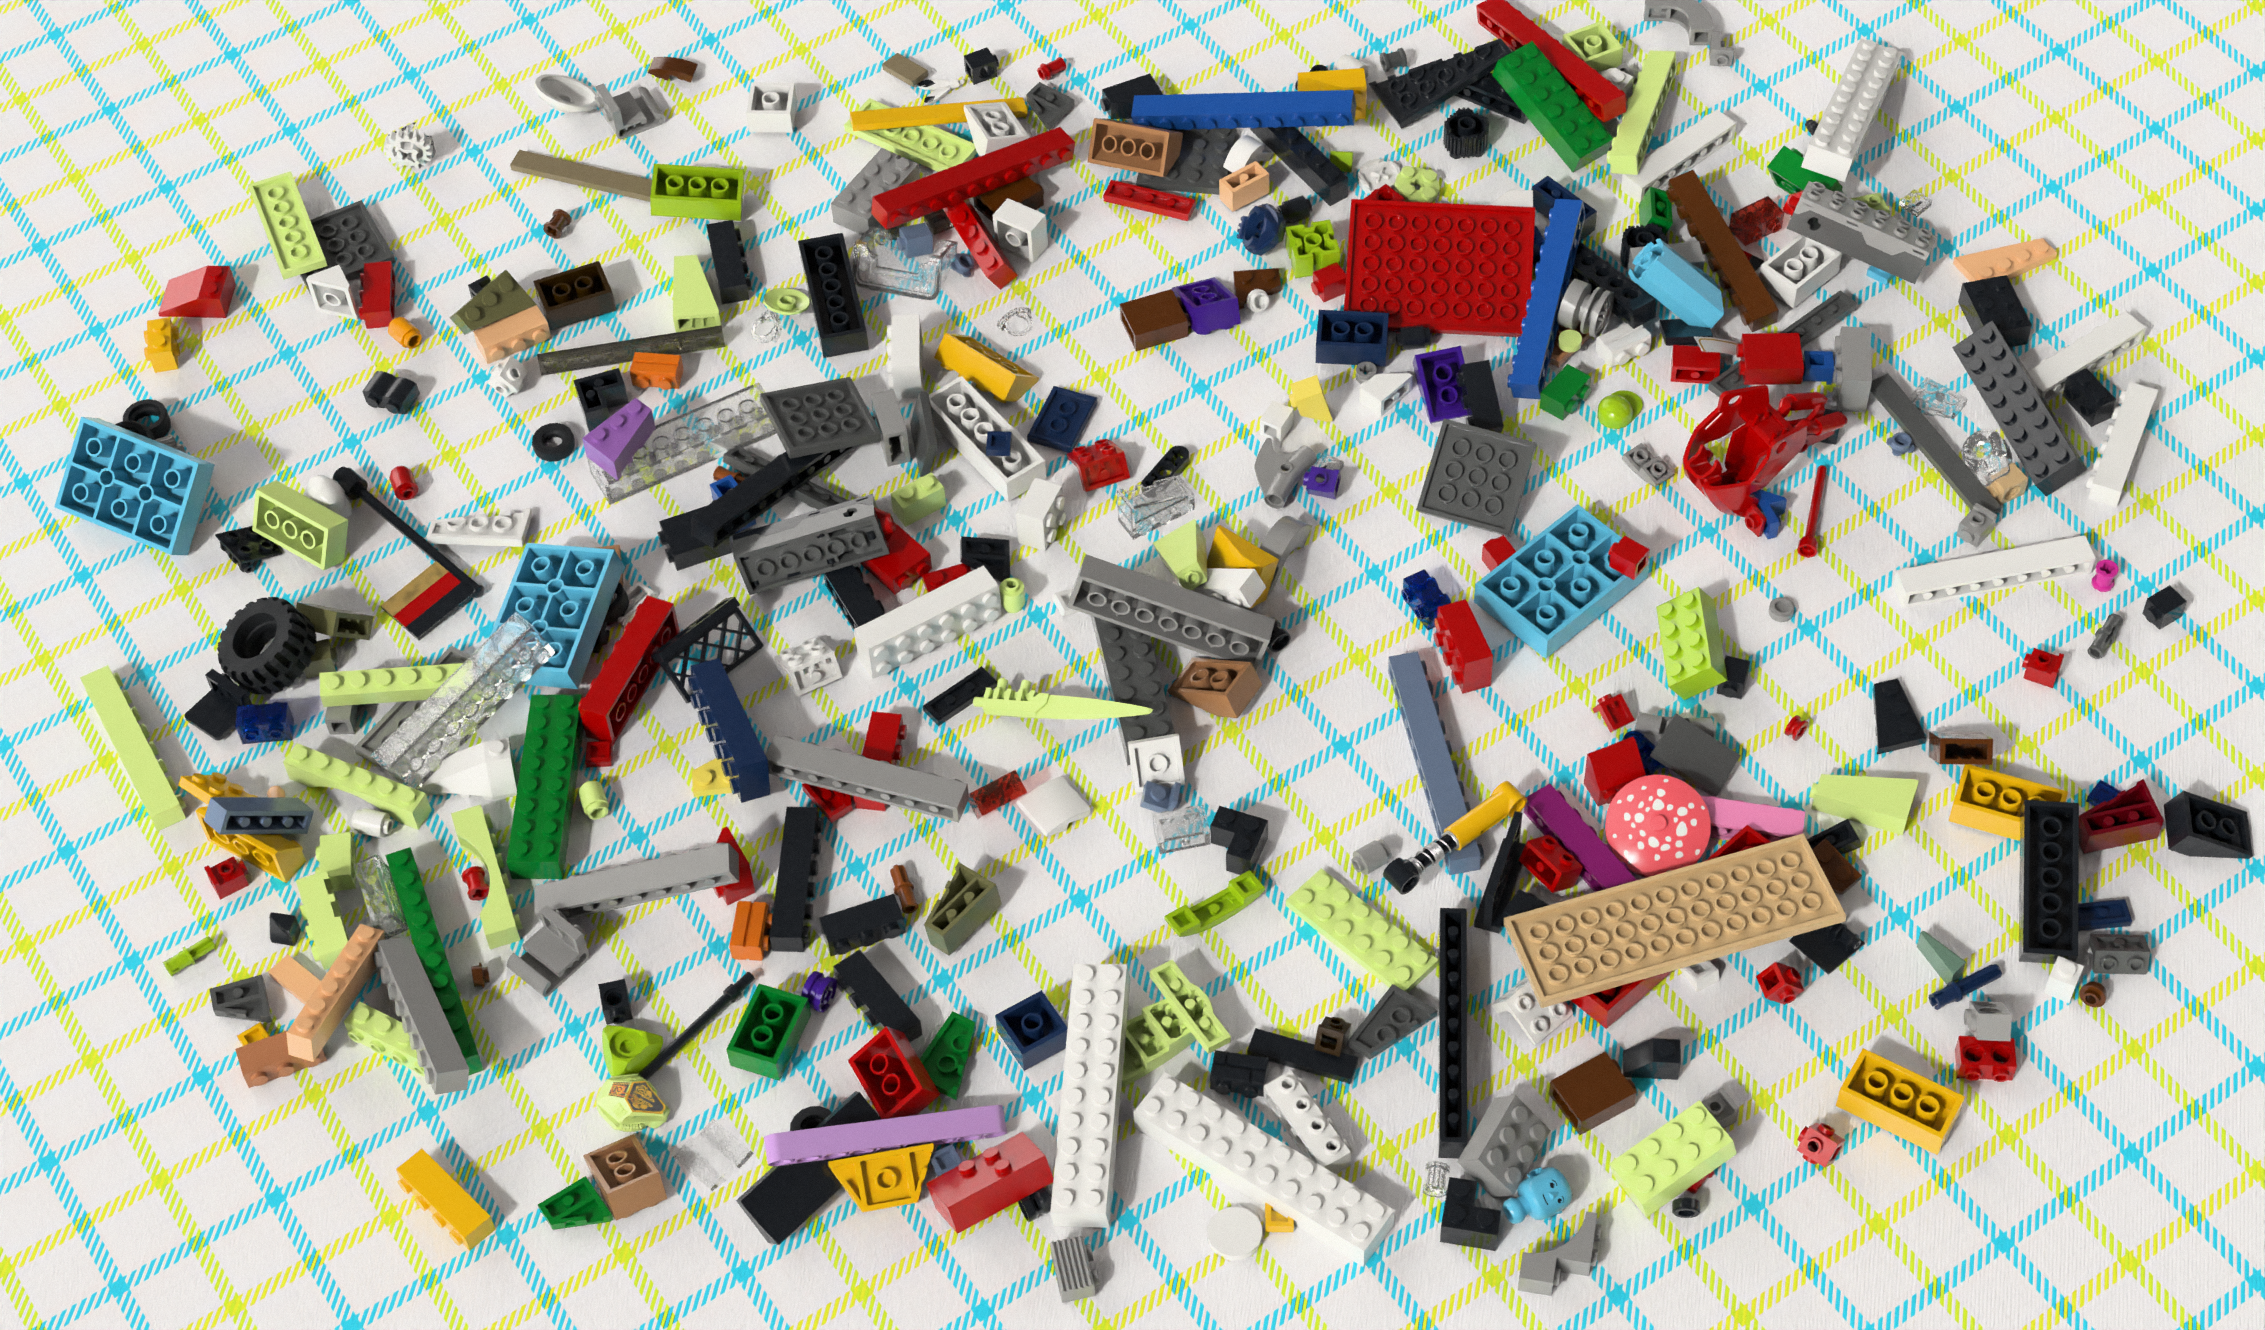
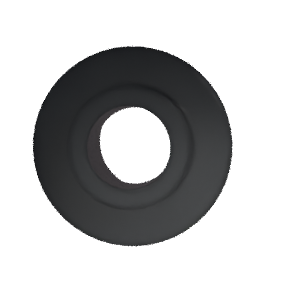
[1277,195,1313,224]
[1396,325,1431,350]

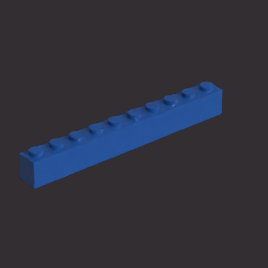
[1131,90,1356,130]
[1507,199,1586,399]

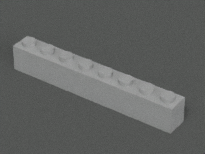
[766,735,969,823]
[534,843,739,920]
[373,936,469,1095]

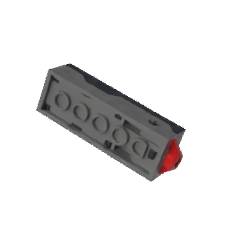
[733,494,895,595]

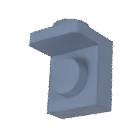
[1140,781,1183,816]

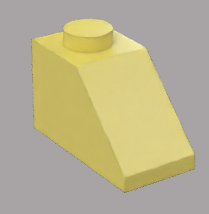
[1289,375,1333,422]

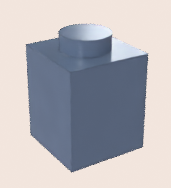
[897,223,933,259]

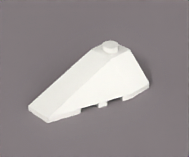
[412,738,517,800]

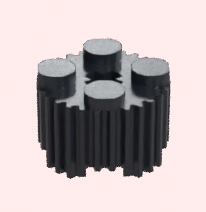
[1443,107,1489,159]
[1620,223,1668,269]

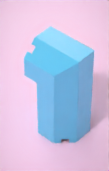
[1628,238,1724,328]

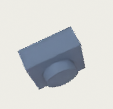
[929,1144,962,1177]

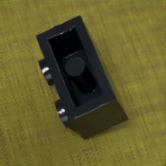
[2062,368,2116,427]

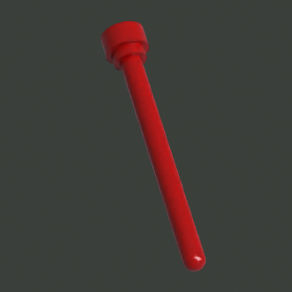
[1797,465,1827,558]

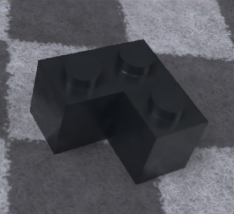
[573,368,629,432]
[1210,806,1268,875]
[1440,1177,1501,1251]

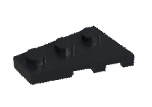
[1873,678,1926,754]

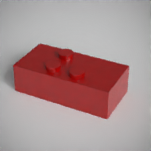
[926,1132,1053,1234]

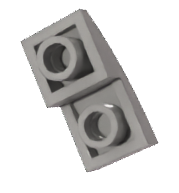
[1622,443,1674,487]

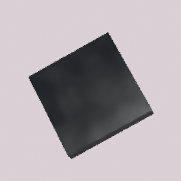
[1659,319,1713,346]

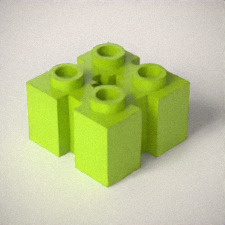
[1285,220,1340,279]

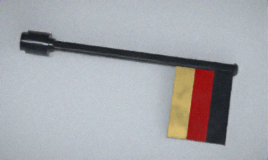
[333,467,484,641]

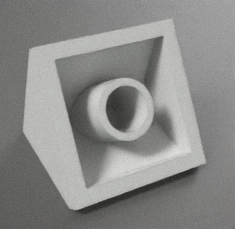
[306,265,359,320]

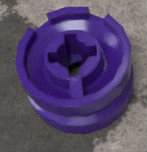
[801,971,837,1013]

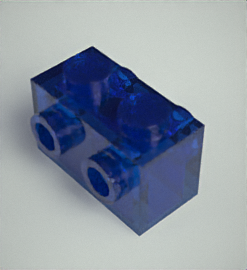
[1401,569,1451,630]
[235,702,294,744]

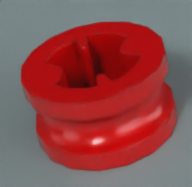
[1784,715,1809,741]

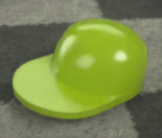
[1597,390,1643,429]

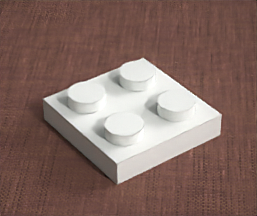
[1127,733,1186,793]

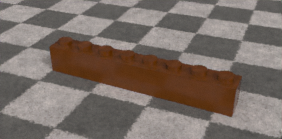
[1666,170,1779,333]

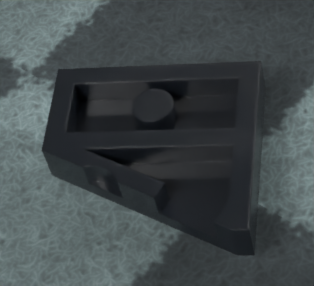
[960,536,1010,582]

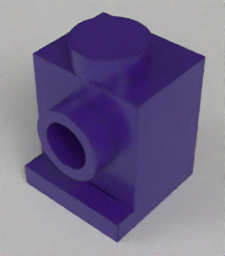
[1303,466,1341,499]

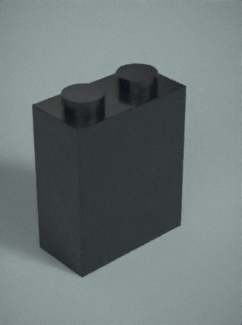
[657,505,732,571]

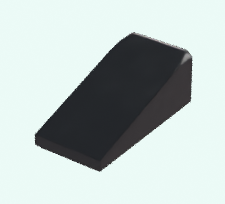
[1807,819,1862,855]

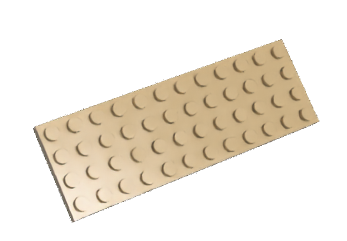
[1504,833,1846,1008]

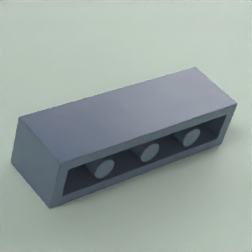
[204,797,314,834]

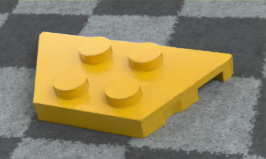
[828,1143,934,1213]

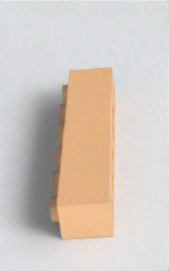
[286,924,385,1062]

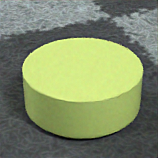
[1558,330,1582,353]

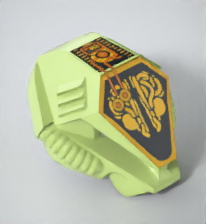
[596,1074,671,1132]

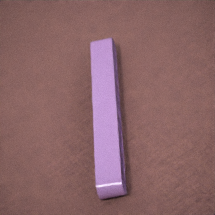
[764,1105,1007,1166]

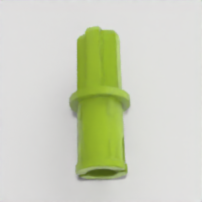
[162,936,215,976]

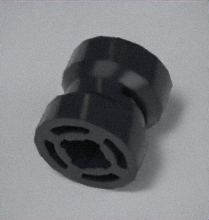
[1267,617,1291,652]
[1018,1187,1051,1222]

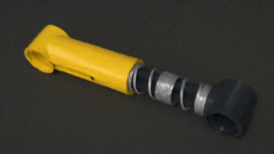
[1383,781,1527,895]

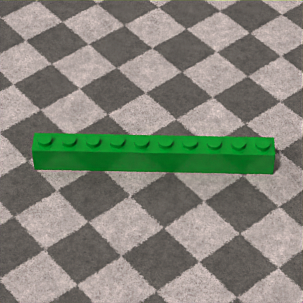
[385,847,484,1075]

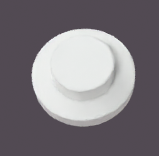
[1247,289,1269,312]

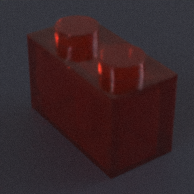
[968,770,1027,819]

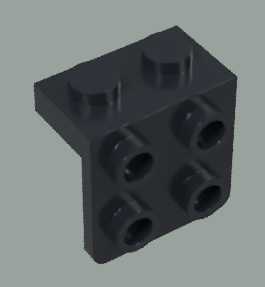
[185,669,254,741]

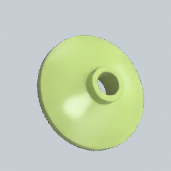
[764,288,810,315]

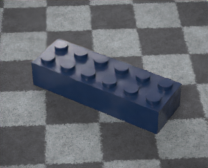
[688,658,771,803]

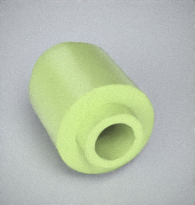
[999,578,1025,613]
[578,781,609,820]

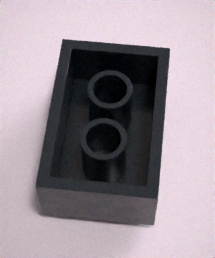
[1958,275,2032,347]

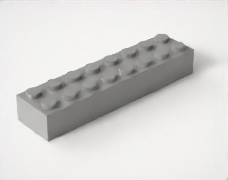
[1067,554,1275,671]

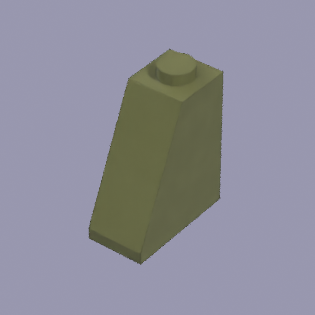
[296,602,374,640]

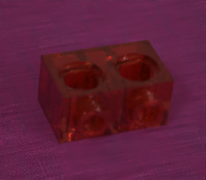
[1729,196,1784,246]

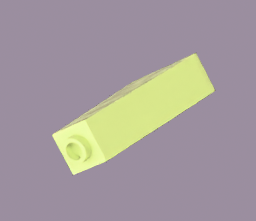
[673,255,722,332]
[1153,519,1207,590]
[1809,774,1919,835]

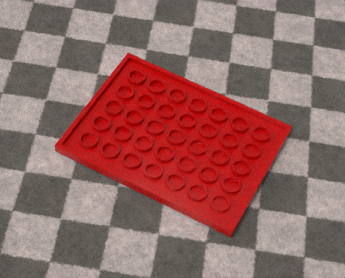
[1344,199,1535,337]

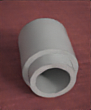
[1351,840,1392,875]

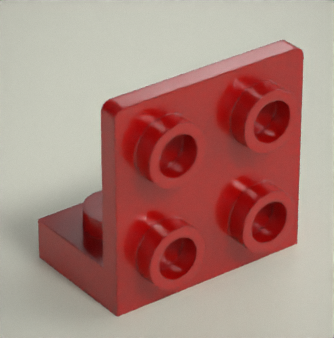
[1066,439,1130,492]

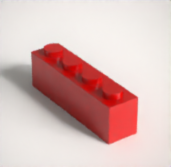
[853,711,907,811]

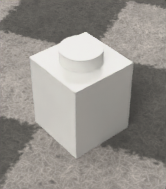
[1260,401,1294,443]
[2044,956,2084,1003]

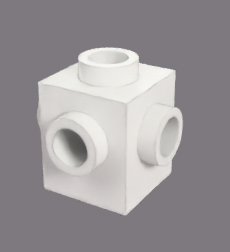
[487,356,528,397]

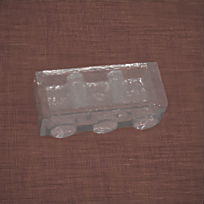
[354,854,409,939]

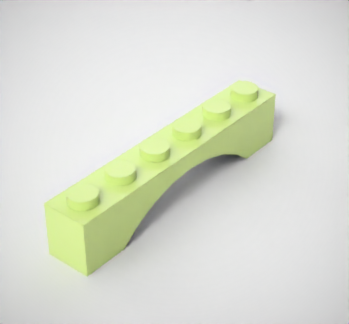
[283,743,432,830]
[451,805,523,949]

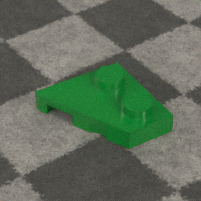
[538,1176,614,1230]

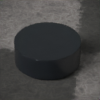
[1672,1198,1700,1218]

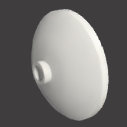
[534,74,597,113]

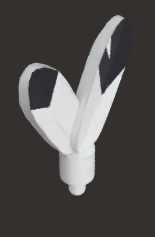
[917,79,965,105]

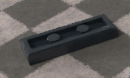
[923,666,997,726]

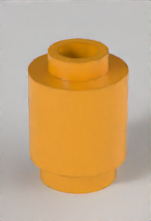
[388,317,422,349]

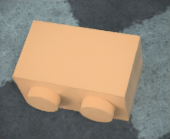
[1219,161,1269,212]

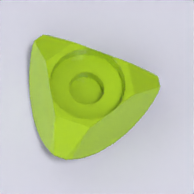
[602,1025,663,1077]

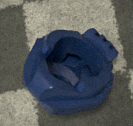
[1237,203,1286,256]

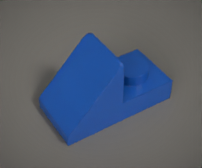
[1750,489,1787,539]

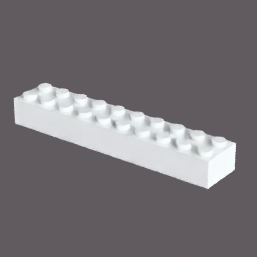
[1801,39,1902,182]
[1050,964,1131,1228]
[1133,1072,1395,1267]

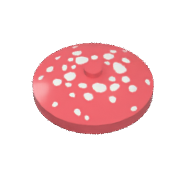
[1605,775,1711,878]

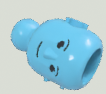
[1502,1167,1572,1224]

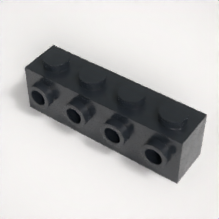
[1455,73,1528,124]

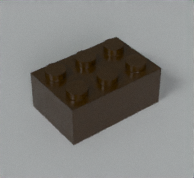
[533,261,616,331]

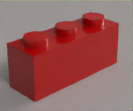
[359,261,396,329]

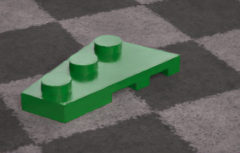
[920,1011,976,1101]

